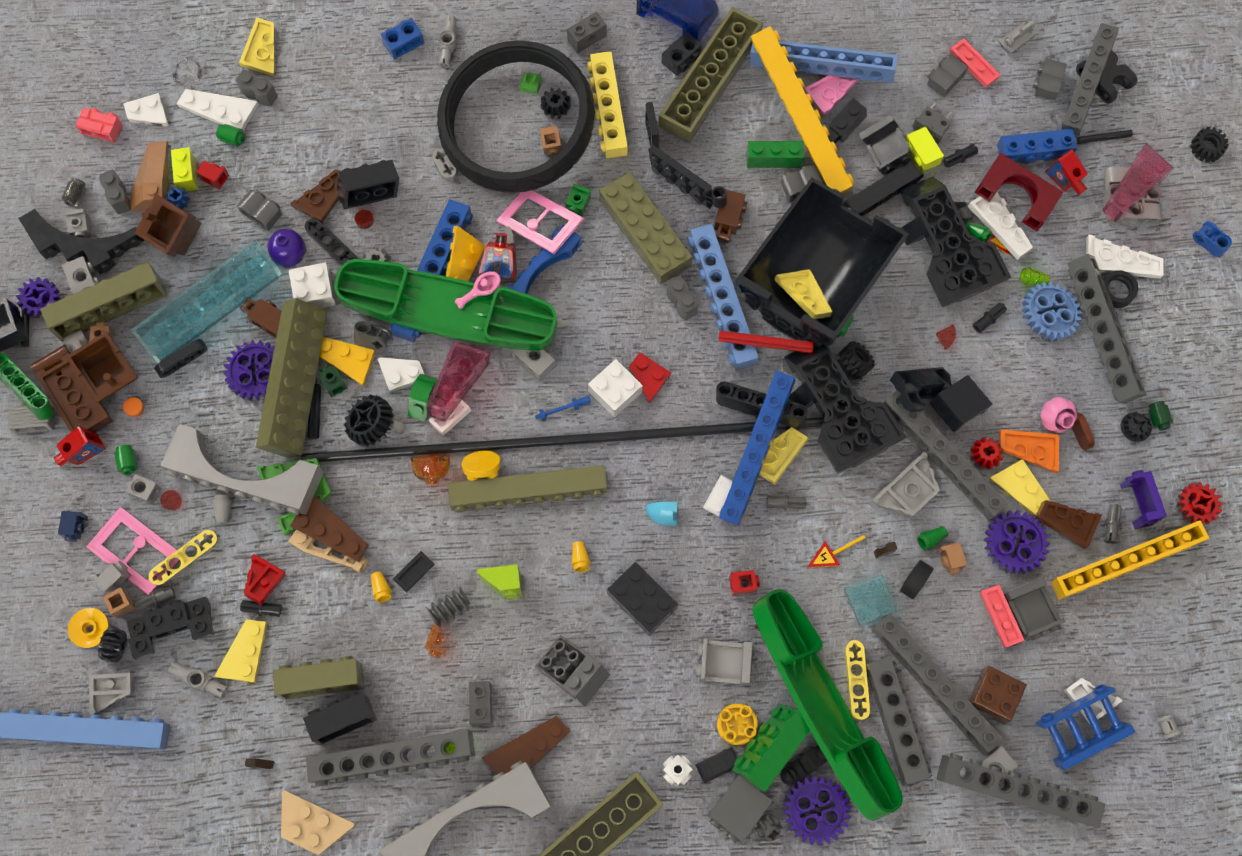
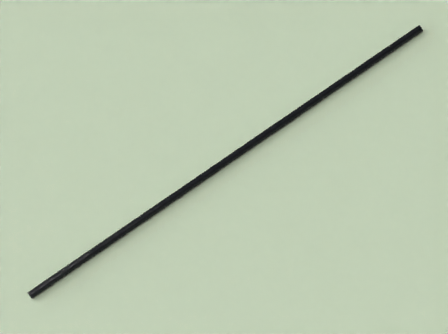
[301,417,855,462]

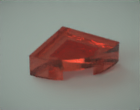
[936,325,956,350]

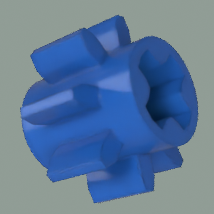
[165,187,190,209]

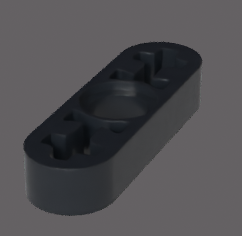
[154,339,208,378]

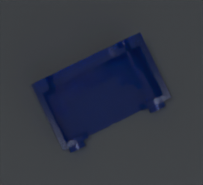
[636,0,719,42]

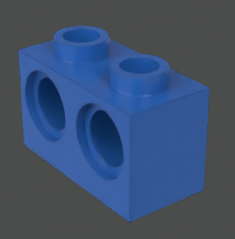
[381,18,424,60]

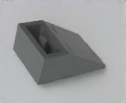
[535,635,610,707]

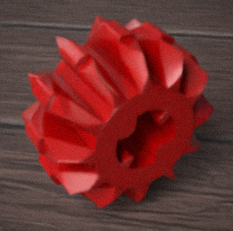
[970,437,1004,470]

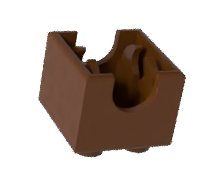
[969,666,1027,725]

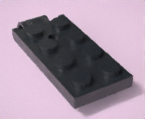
[648,145,727,209]

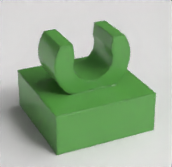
[520,72,541,94]

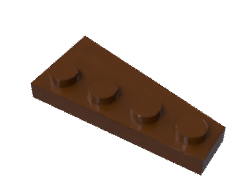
[290,495,369,562]
[482,716,570,775]

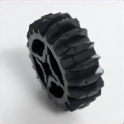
[344,394,394,447]

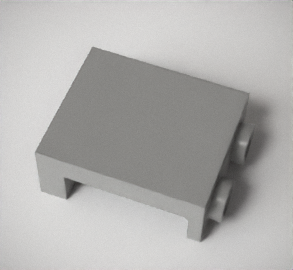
[696,638,752,686]

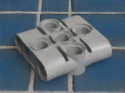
[1103,167,1162,225]

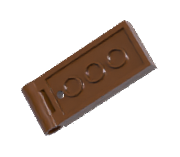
[30,345,113,432]

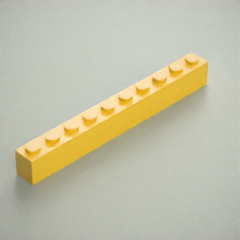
[751,26,854,195]

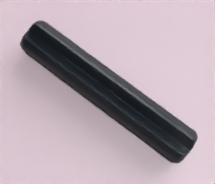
[308,383,321,439]

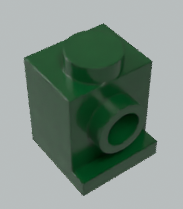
[318,365,348,398]

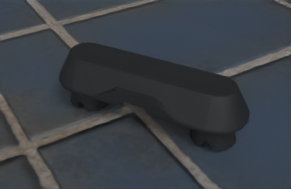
[780,745,828,785]

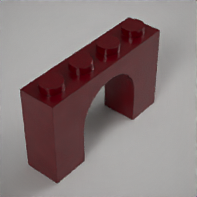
[974,153,1063,231]

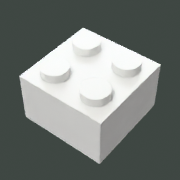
[289,262,336,308]
[588,359,642,418]

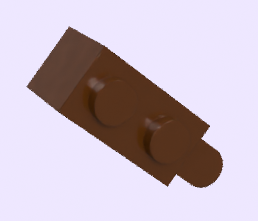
[714,190,748,243]
[239,297,282,338]

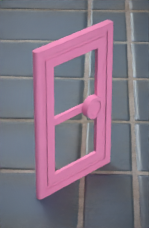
[496,190,584,254]
[87,507,179,596]

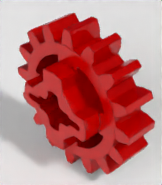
[1177,482,1223,524]

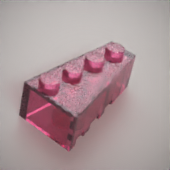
[1102,143,1174,223]
[426,341,490,422]

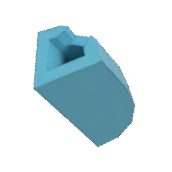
[645,502,677,526]

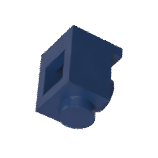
[58,511,88,542]

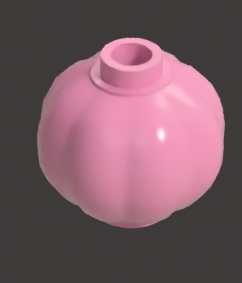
[1040,397,1077,433]

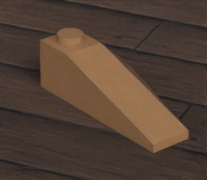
[131,141,168,211]

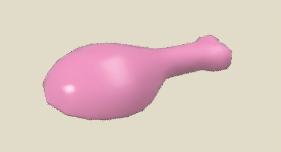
[455,272,501,309]

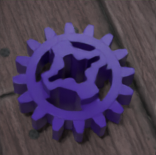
[16,277,61,318]

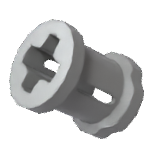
[1156,713,1182,739]

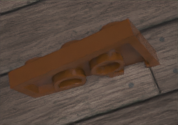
[290,169,340,223]

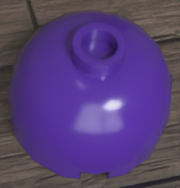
[267,229,306,267]

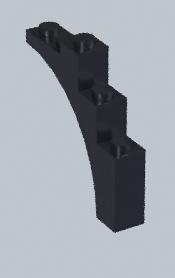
[18,209,145,274]

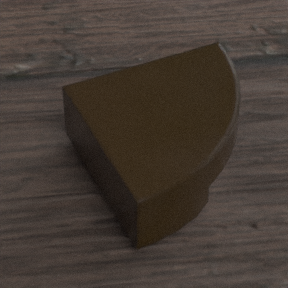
[873,541,897,558]
[245,758,274,769]

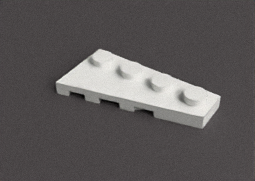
[177,89,259,131]
[968,190,1033,260]
[1086,234,1163,279]

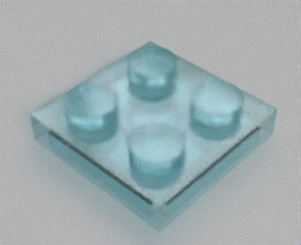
[844,574,897,626]

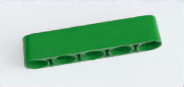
[0,353,54,420]

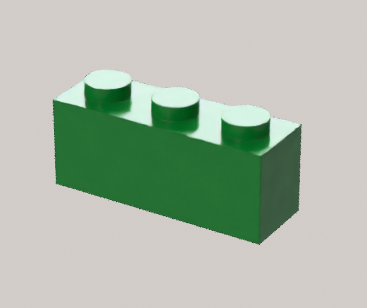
[746,141,804,168]

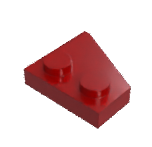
[629,352,671,403]
[244,554,286,605]

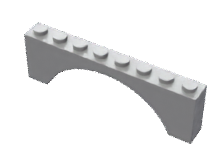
[160,424,324,515]
[379,761,553,856]

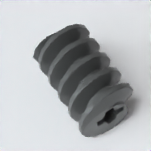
[425,586,470,628]

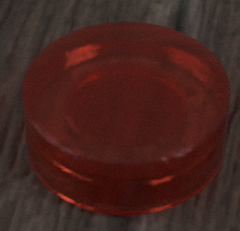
[355,210,374,229]
[160,490,182,511]

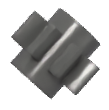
[755,815,783,841]

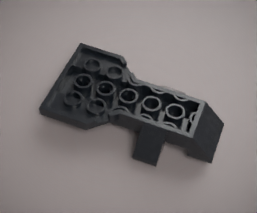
[900,177,1011,307]
[784,344,906,474]

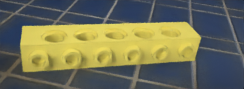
[587,52,628,158]

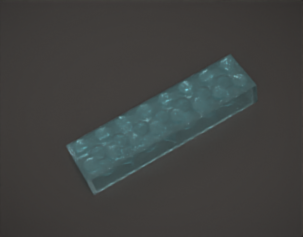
[131,240,282,364]

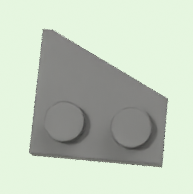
[89,673,133,715]

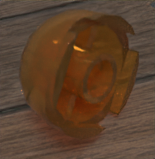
[411,455,450,484]

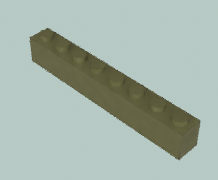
[448,465,607,512]

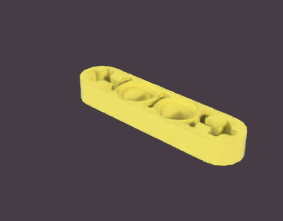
[149,530,217,585]
[845,640,870,721]

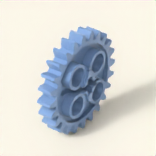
[1021,282,1082,341]

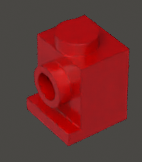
[196,161,230,190]
[729,570,760,596]

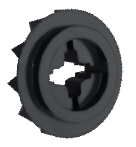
[1121,411,1153,442]

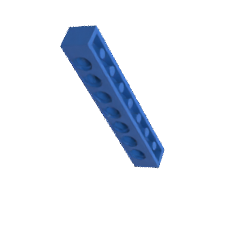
[391,199,473,343]
[719,371,795,526]

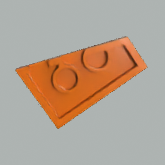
[999,429,1059,474]

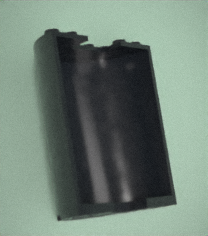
[736,177,909,347]

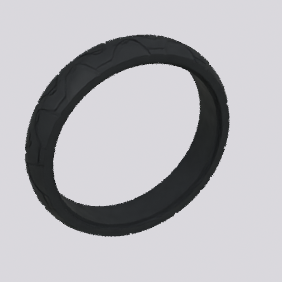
[437,40,595,193]

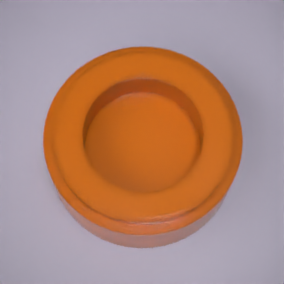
[123,397,144,417]

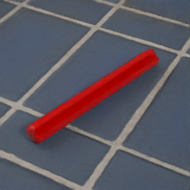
[718,331,814,353]

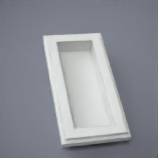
[703,475,733,516]

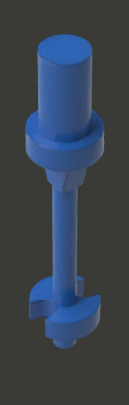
[535,395,591,421]

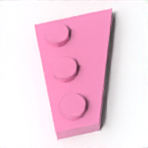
[804,75,859,118]

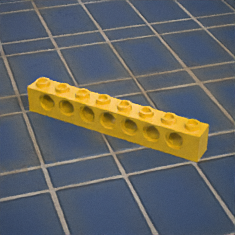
[1050,521,1210,601]

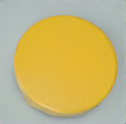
[461,451,501,481]
[717,704,758,746]

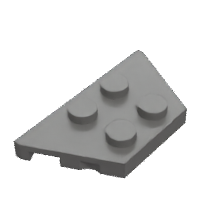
[871,451,940,518]

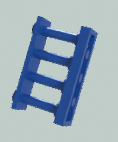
[1035,684,1135,770]

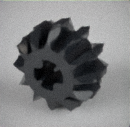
[541,87,571,119]
[98,627,127,663]

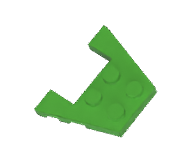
[257,458,332,536]

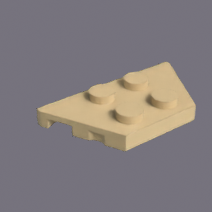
[281,790,356,855]

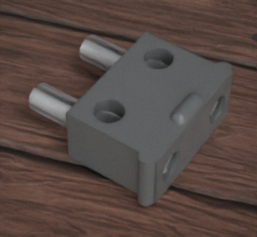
[912,102,954,143]

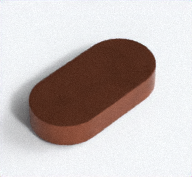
[1072,412,1095,451]

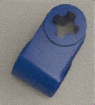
[1192,221,1232,257]

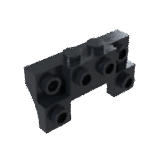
[890,367,952,412]
[126,597,214,660]

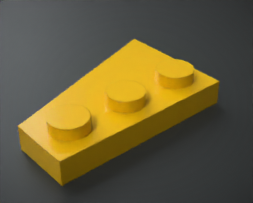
[446,226,485,281]

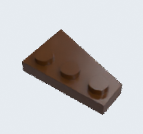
[1035,500,1102,549]

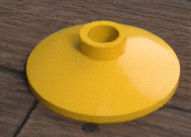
[68,608,109,648]

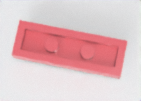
[949,38,1000,88]
[979,585,1025,649]

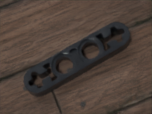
[305,218,359,266]

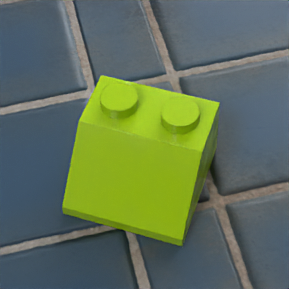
[477,564,523,600]

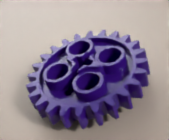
[223,340,275,401]
[984,510,1050,574]
[783,776,851,846]

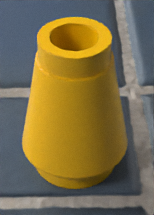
[571,541,591,572]
[371,571,392,603]

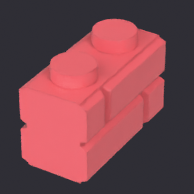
[76,108,122,143]

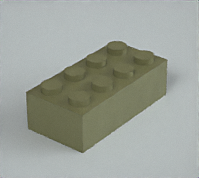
[273,656,364,700]

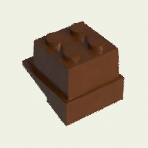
[135,194,202,257]
[65,331,138,403]

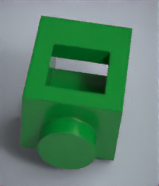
[565,183,591,216]

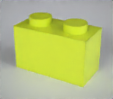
[906,127,944,172]
[171,147,198,192]

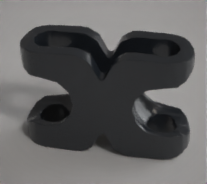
[1076,51,1138,104]

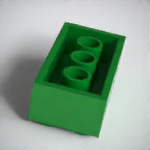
[732,704,810,792]

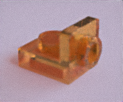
[425,625,447,658]

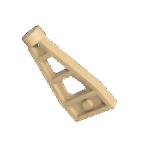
[288,530,369,573]

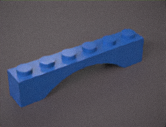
[509,225,582,294]

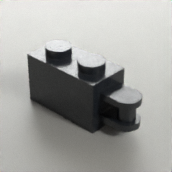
[827,98,867,144]

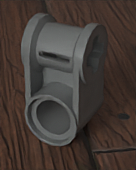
[354,321,392,352]

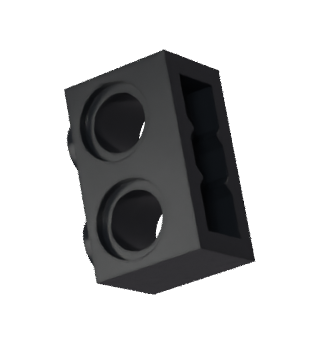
[661,31,702,76]

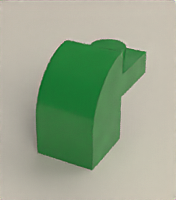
[407,374,439,421]

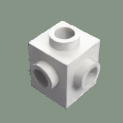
[662,755,693,786]

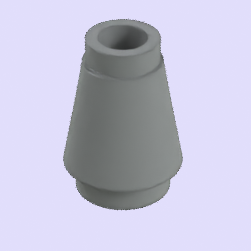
[212,495,232,523]

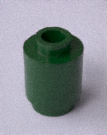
[1148,401,1173,431]

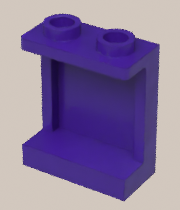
[1120,470,1167,530]

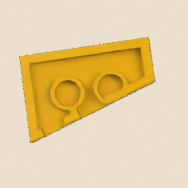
[319,337,375,387]

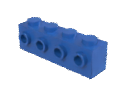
[997,129,1078,163]

